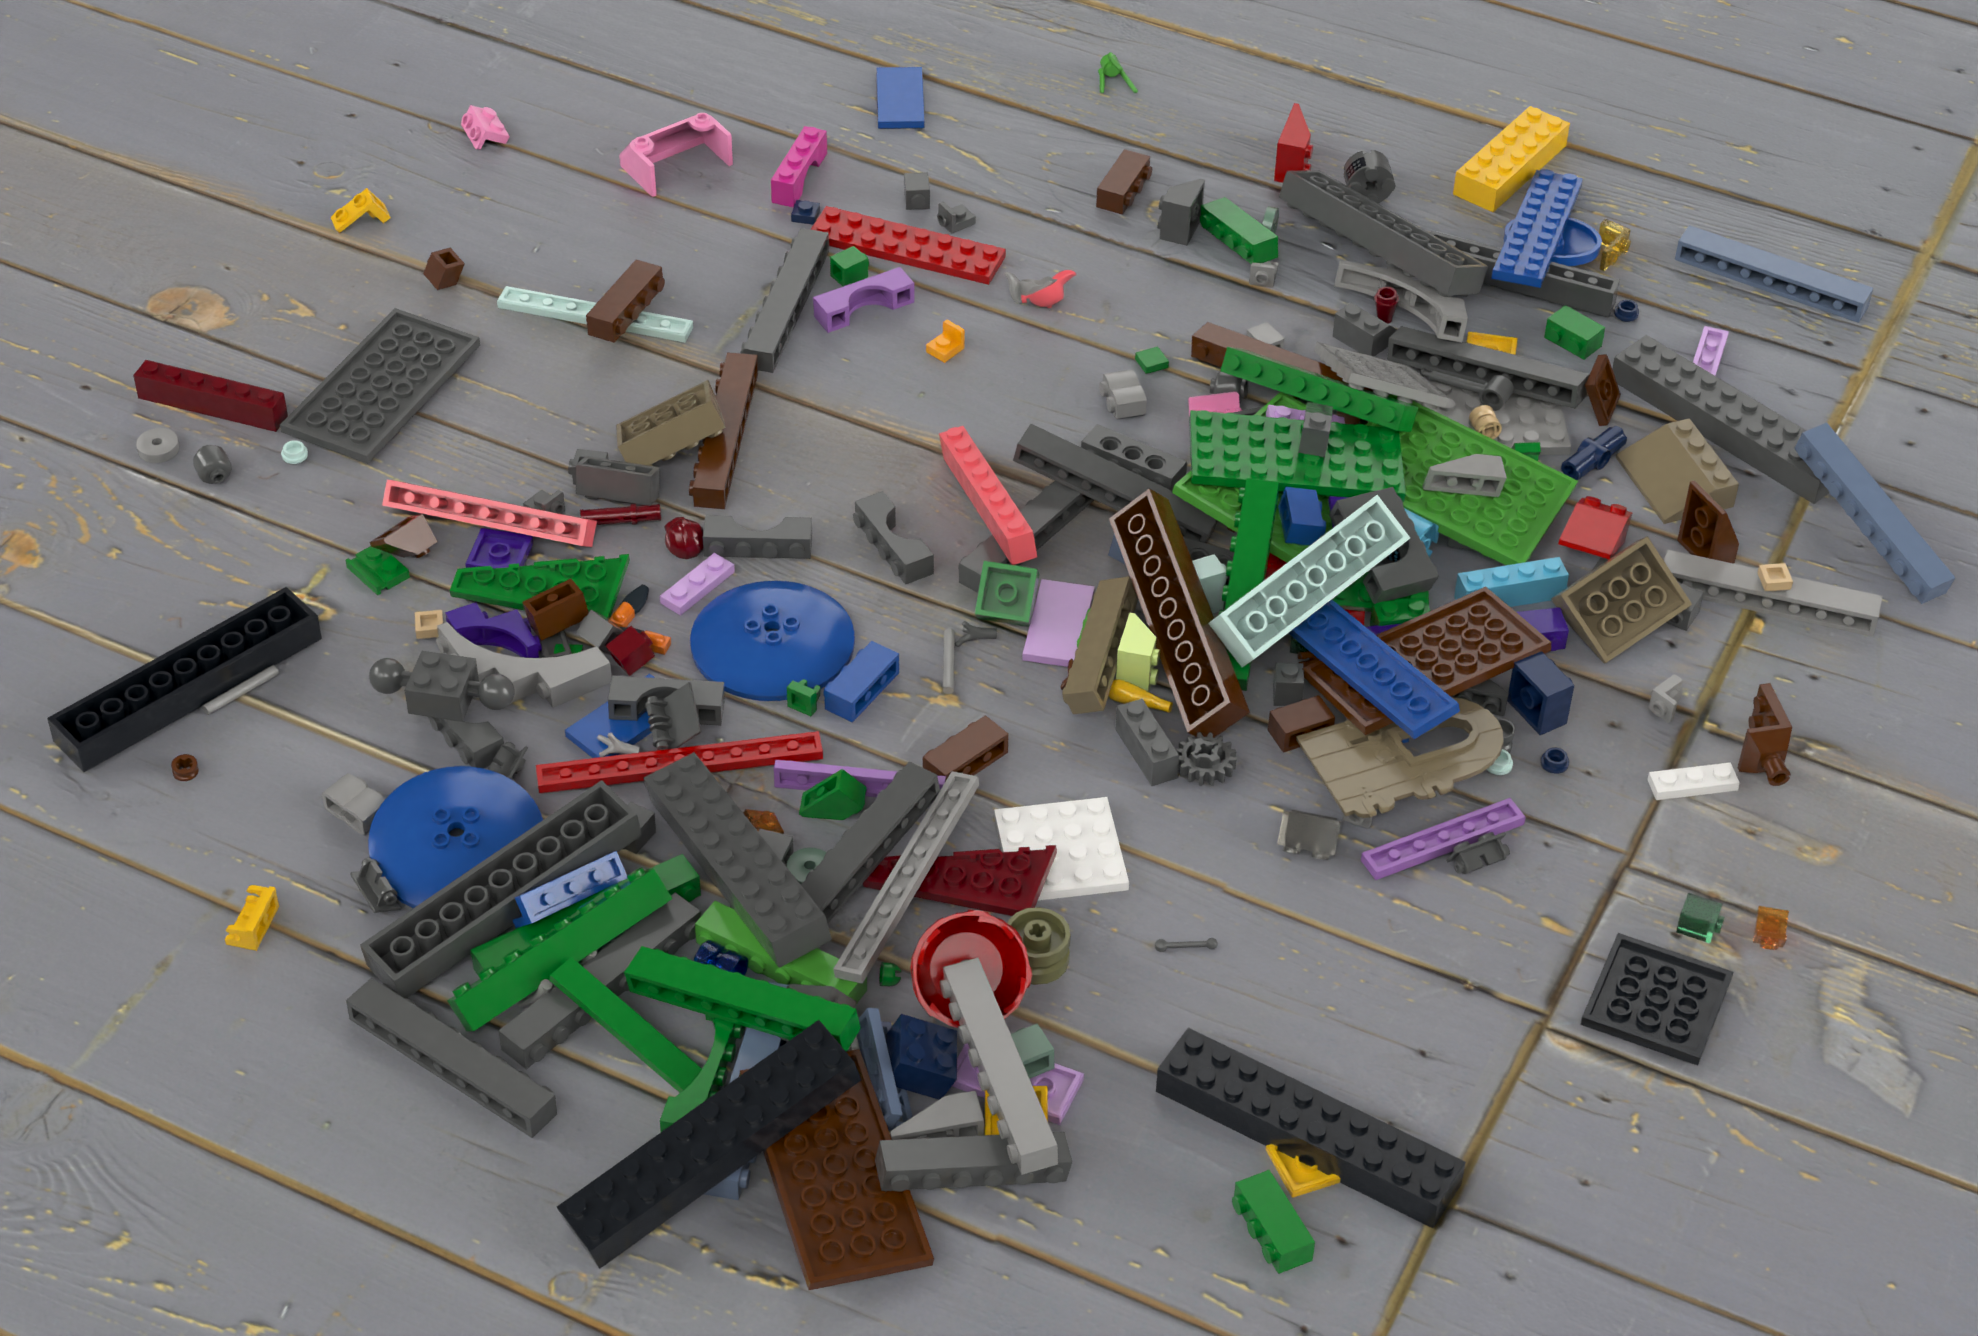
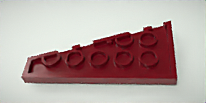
[863,845,1057,916]

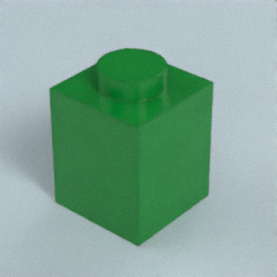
[830,246,869,287]

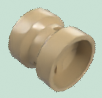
[1469,405,1502,439]

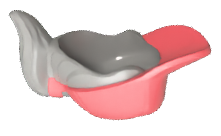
[1004,270,1076,308]

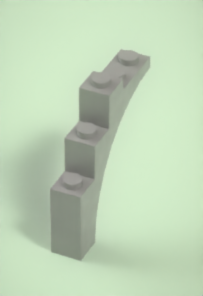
[1335,260,1468,343]
[436,622,612,708]

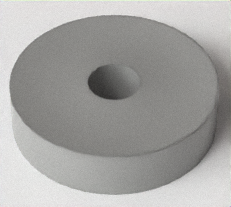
[136,428,180,463]

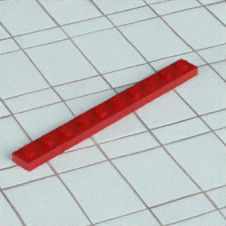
[536,731,823,793]

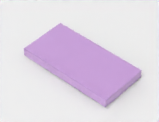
[1022,579,1095,667]
[952,1043,1084,1125]

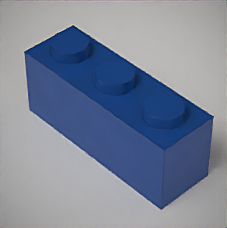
[823,641,899,723]

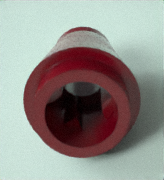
[1374,287,1399,324]

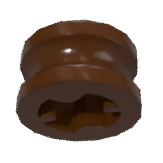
[171,754,199,781]

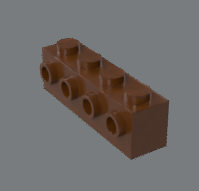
[586,259,665,343]

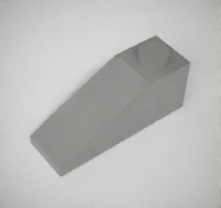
[1423,454,1507,497]
[890,1091,984,1140]

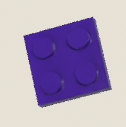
[465,528,533,569]

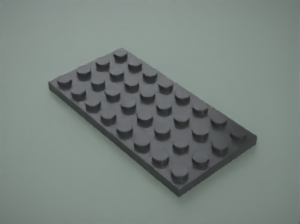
[280,308,480,464]

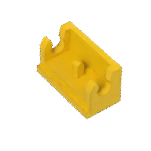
[225,885,279,951]

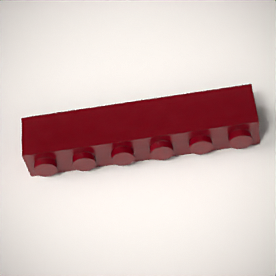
[133,360,288,432]

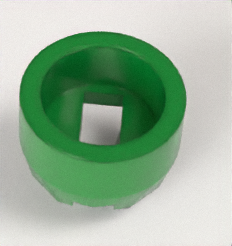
[879,962,901,987]

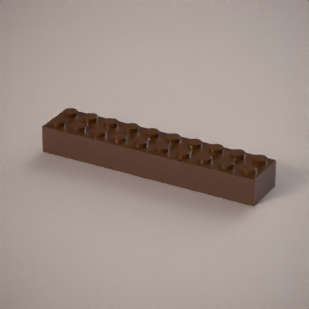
[1109,488,1250,738]

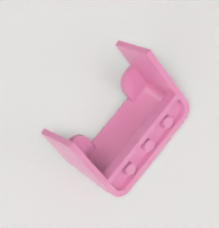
[619,113,733,197]

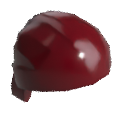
[664,517,703,560]

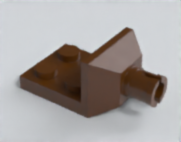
[1737,683,1792,786]

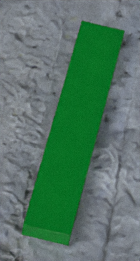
[549,957,702,1093]

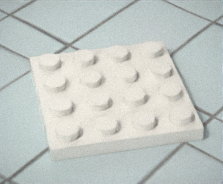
[994,797,1129,901]

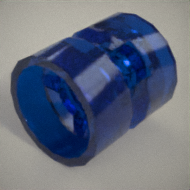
[693,940,749,976]

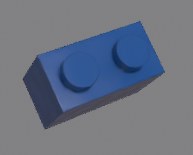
[1278,487,1326,546]

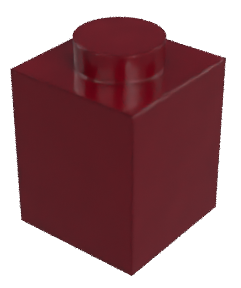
[606,625,655,676]

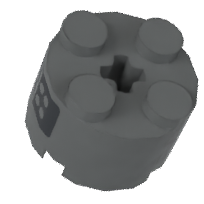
[1344,150,1396,203]

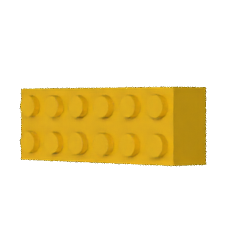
[1453,106,1570,212]

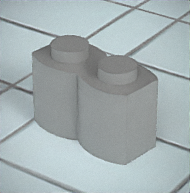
[1099,369,1147,419]
[322,773,387,835]

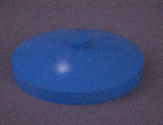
[1503,217,1602,266]

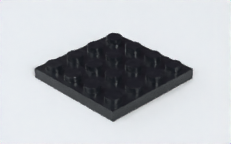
[1580,933,1734,1066]

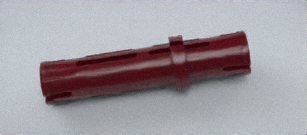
[580,504,661,525]

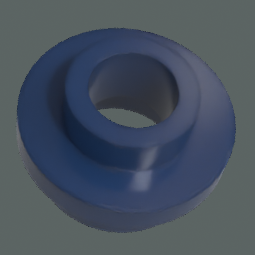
[1614,300,1639,322]
[1541,747,1569,774]

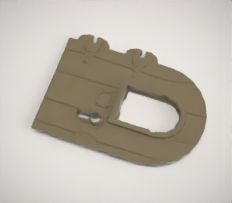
[1296,697,1504,818]

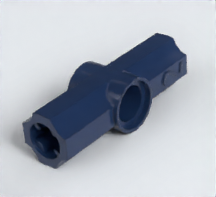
[1561,426,1627,480]

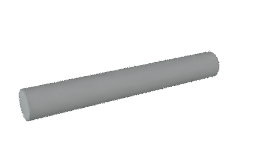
[943,628,955,695]
[202,665,279,715]

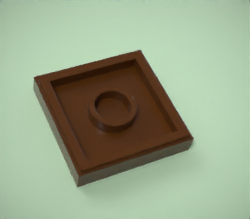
[1585,354,1621,426]

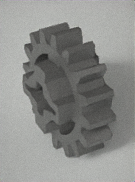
[1176,732,1237,786]

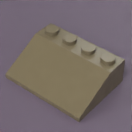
[616,380,725,466]
[1616,418,1739,524]
[1551,536,1692,664]

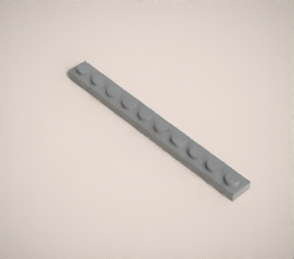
[833,771,979,984]

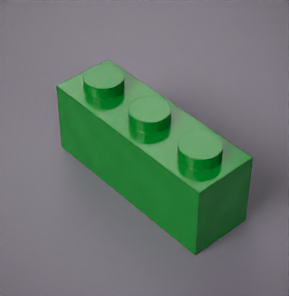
[1232,1170,1315,1274]

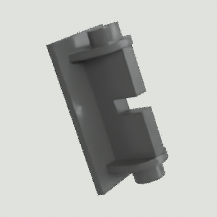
[487,742,528,782]
[1446,832,1510,874]
[350,857,401,913]

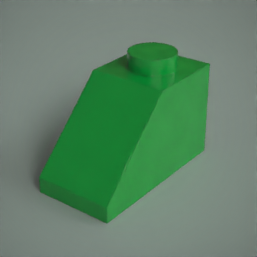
[799,769,867,820]

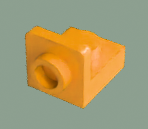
[926,319,965,363]

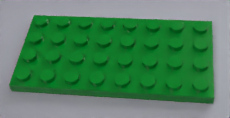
[1189,410,1406,502]

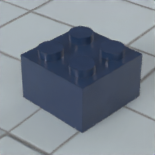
[1507,651,1575,735]
[886,1014,957,1100]

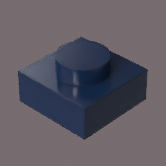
[791,200,820,225]

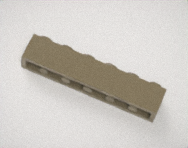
[1062,576,1138,715]

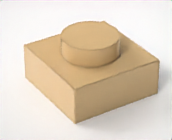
[1757,563,1793,591]
[415,610,444,639]

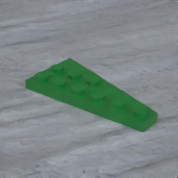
[449,554,630,619]

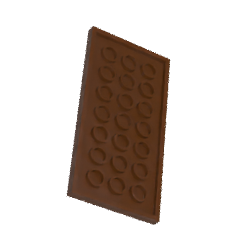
[1302,586,1551,735]
[739,1049,934,1290]

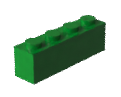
[1200,197,1278,264]

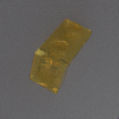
[1599,218,1631,271]

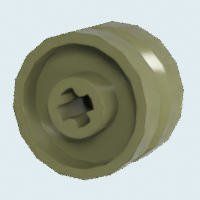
[1007,907,1071,985]

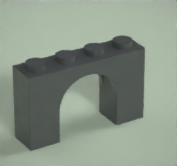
[1329,487,1439,604]

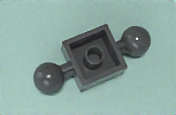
[369,651,515,722]

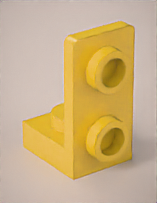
[331,188,391,233]

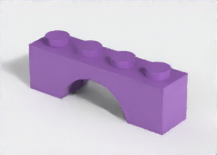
[813,267,914,333]

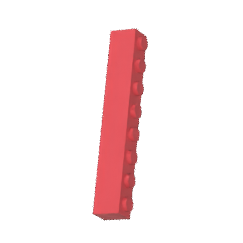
[939,426,1037,565]
[382,479,597,547]

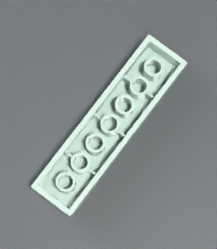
[1208,495,1410,667]

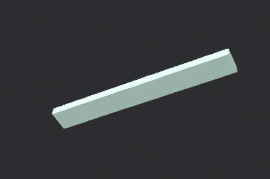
[497,286,693,343]

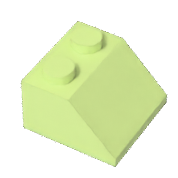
[1116,613,1160,692]

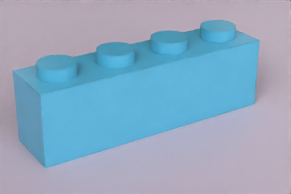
[1454,557,1569,607]

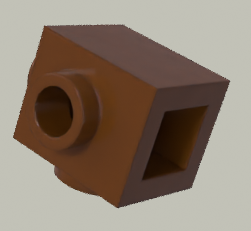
[423,247,465,290]

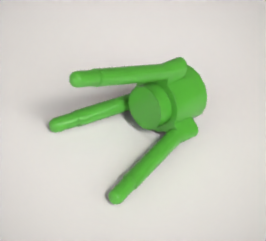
[1098,52,1138,93]

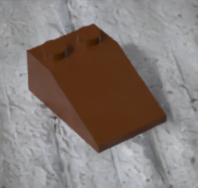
[1677,480,1739,563]

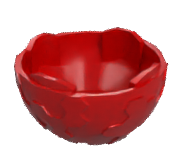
[910,910,1032,1028]

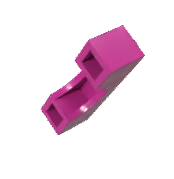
[771,126,827,208]

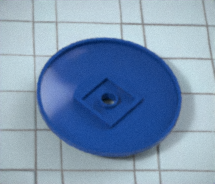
[690,581,855,701]
[368,766,543,908]

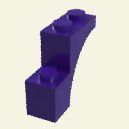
[445,602,542,658]

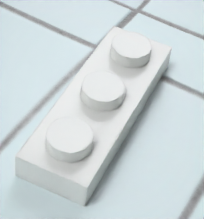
[1647,762,1740,800]

